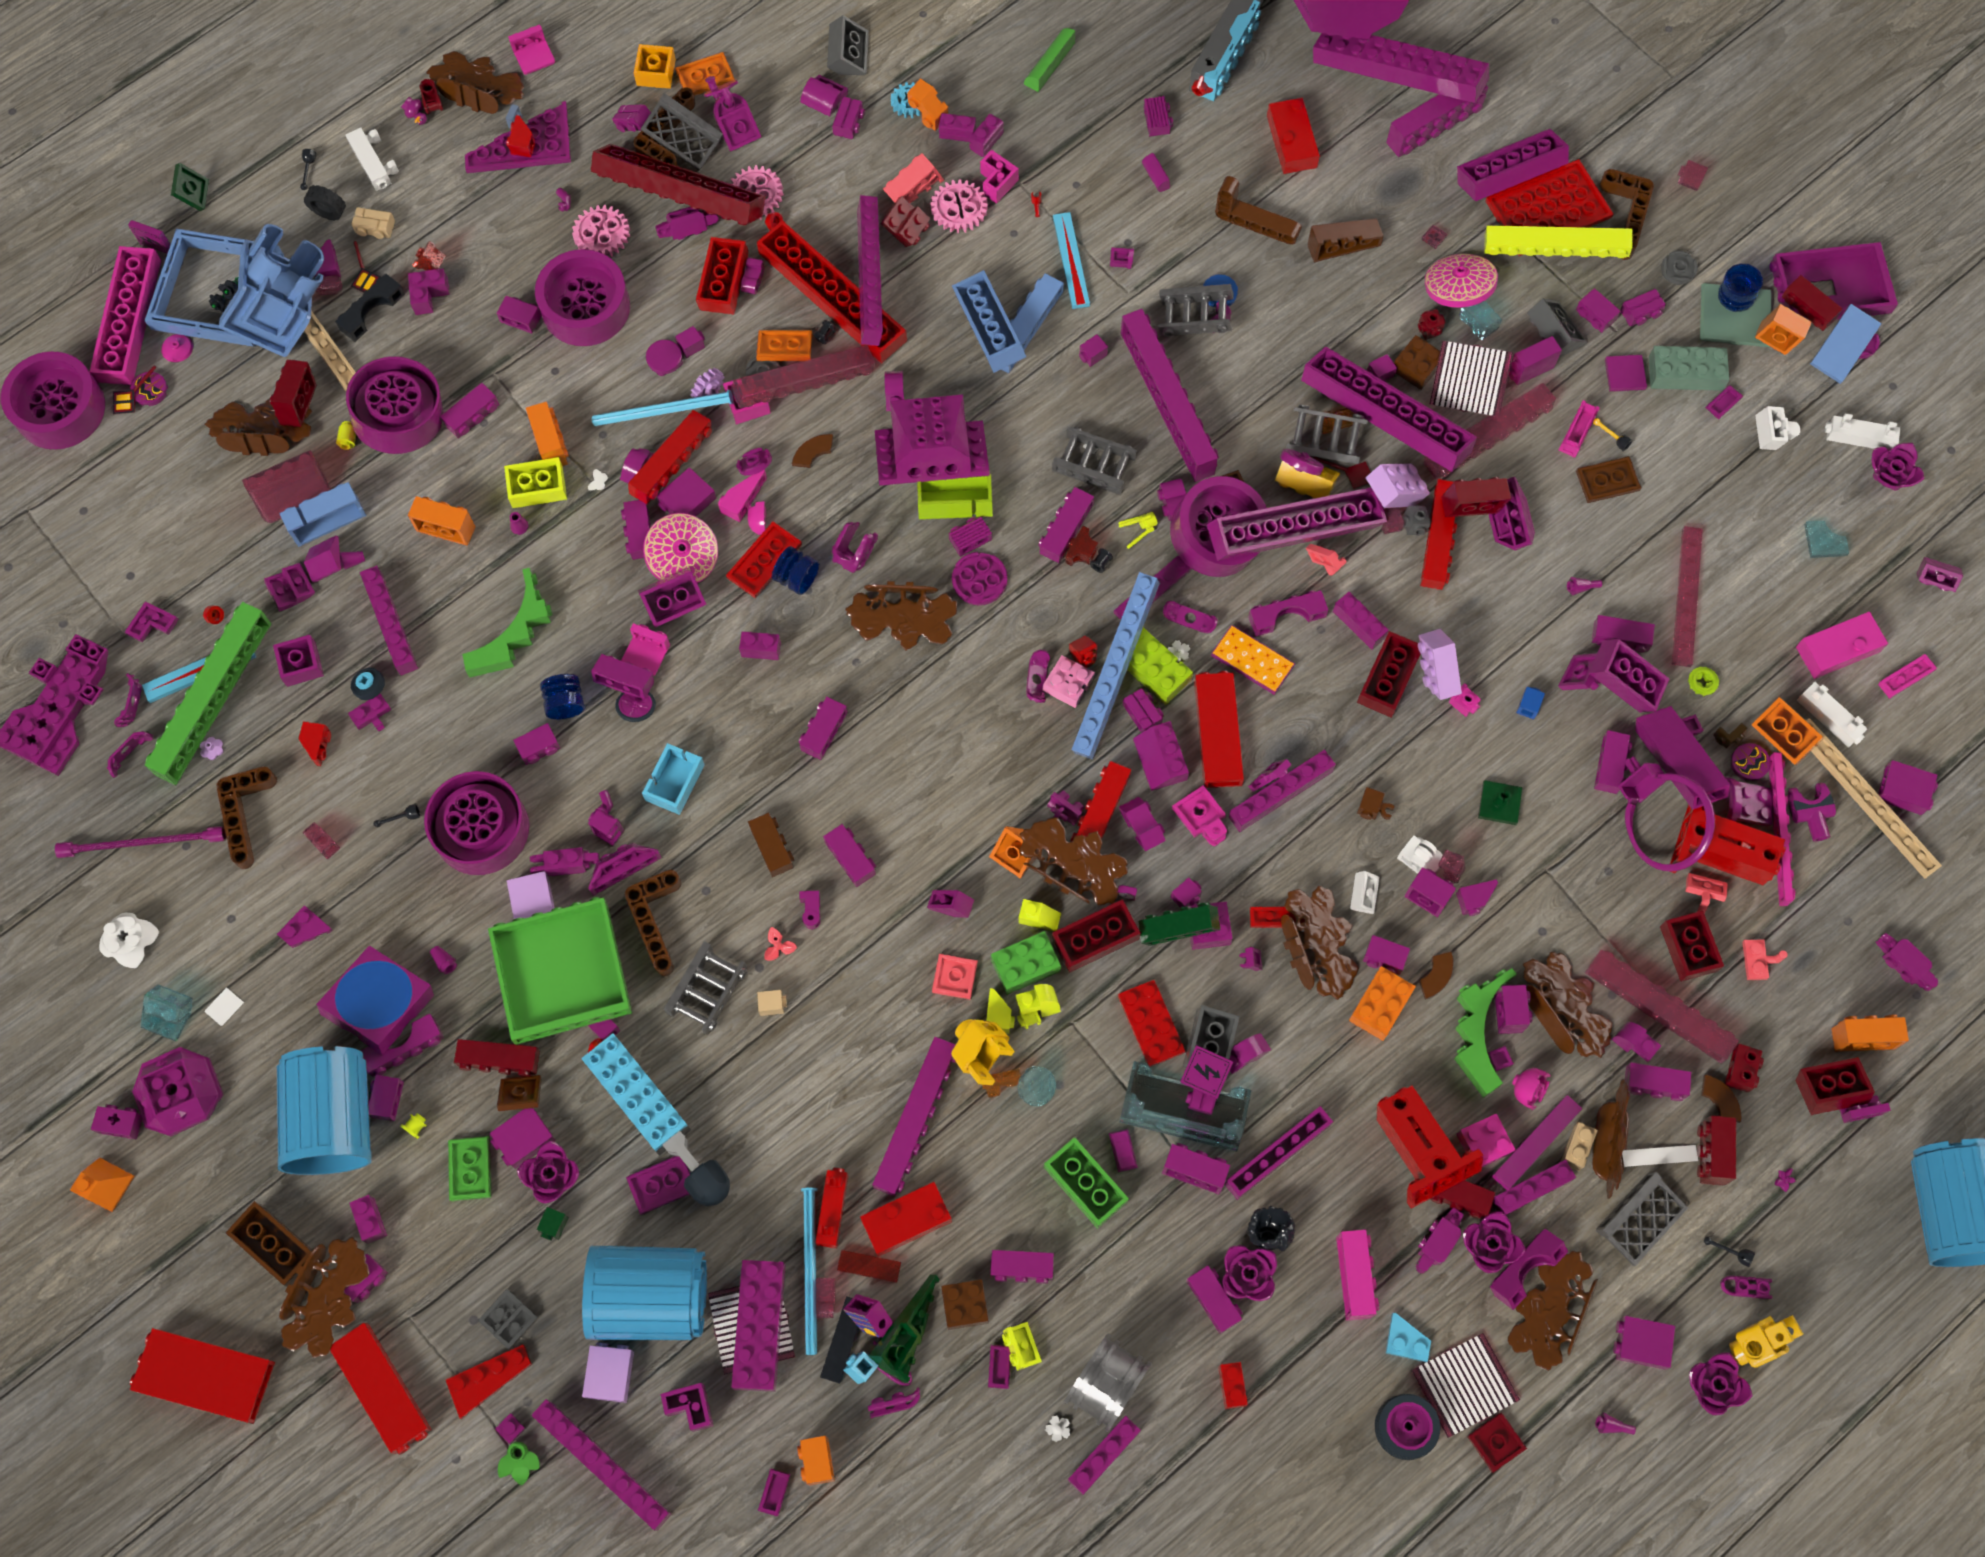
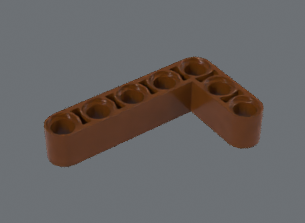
[633,87,695,166]
[1599,169,1654,260]
[1215,176,1302,245]
[217,766,277,869]
[625,870,681,976]

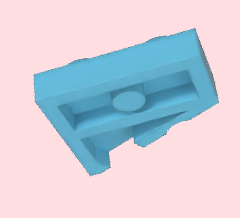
[1385,1313,1431,1362]

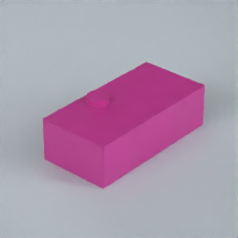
[1796,611,1888,679]

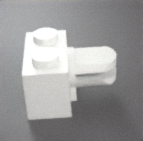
[1755,406,1800,450]
[1397,836,1445,874]

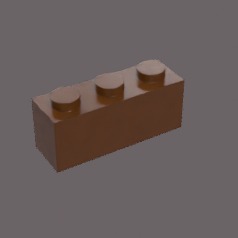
[748,812,795,878]

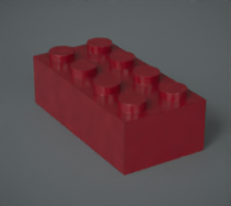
[1357,631,1421,718]
[1052,899,1141,973]

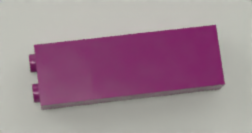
[1635,706,1730,810]

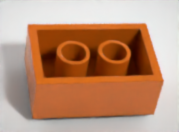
[526,401,569,466]
[408,496,476,546]
[1751,697,1824,765]
[1349,966,1416,1041]
[1831,1015,1909,1052]

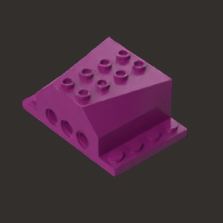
[875,394,990,486]

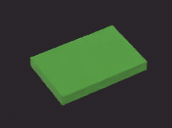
[448,1136,491,1201]

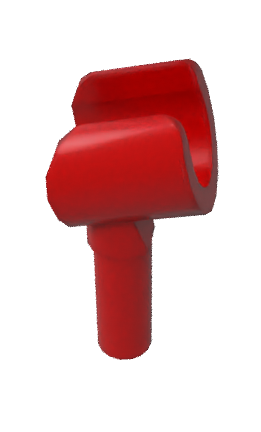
[1031,192,1042,217]

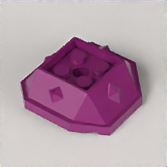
[132,1047,224,1137]

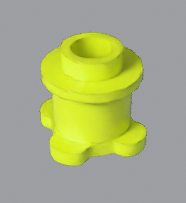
[1017,1011,1041,1029]
[400,1113,427,1139]

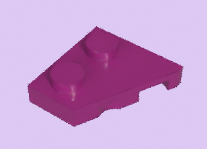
[1248,759,1291,792]
[277,905,333,948]

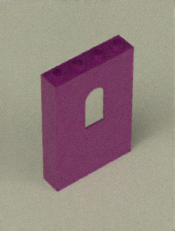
[1769,242,1898,321]

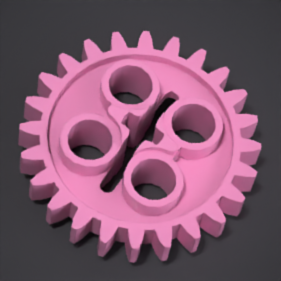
[731,165,784,220]
[931,179,988,233]
[572,205,630,257]

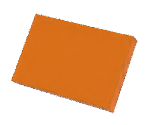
[675,52,735,96]
[756,330,813,361]

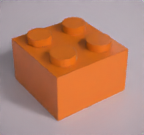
[1755,304,1811,355]
[797,1436,835,1486]

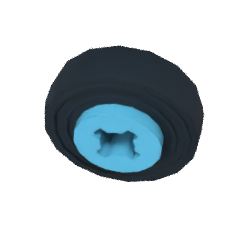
[350,668,385,700]

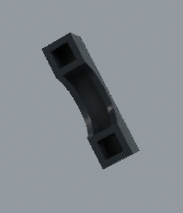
[335,273,405,342]

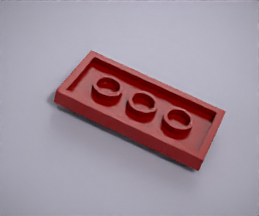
[726,521,802,599]
[1118,980,1186,1068]

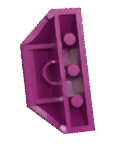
[1489,477,1535,551]
[588,843,662,896]

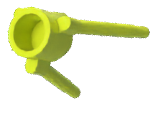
[1118,512,1158,549]

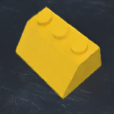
[1275,461,1340,499]

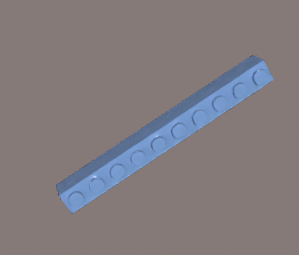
[1072,572,1160,760]

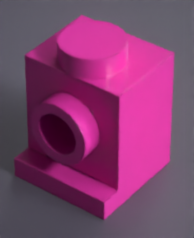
[1449,683,1481,717]

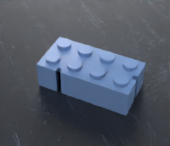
[279,482,366,547]

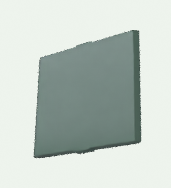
[1700,283,1773,347]

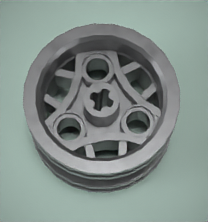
[1064,1334,1152,1432]

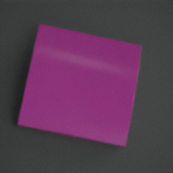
[264,563,315,612]

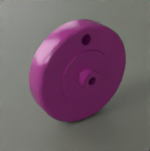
[1280,449,1324,475]

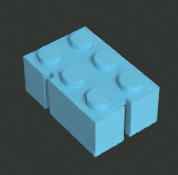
[642,743,705,815]

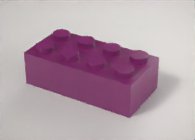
[1589,639,1669,713]

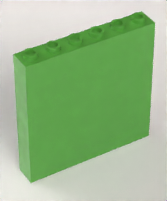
[488,897,632,1045]

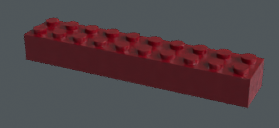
[591,144,766,225]

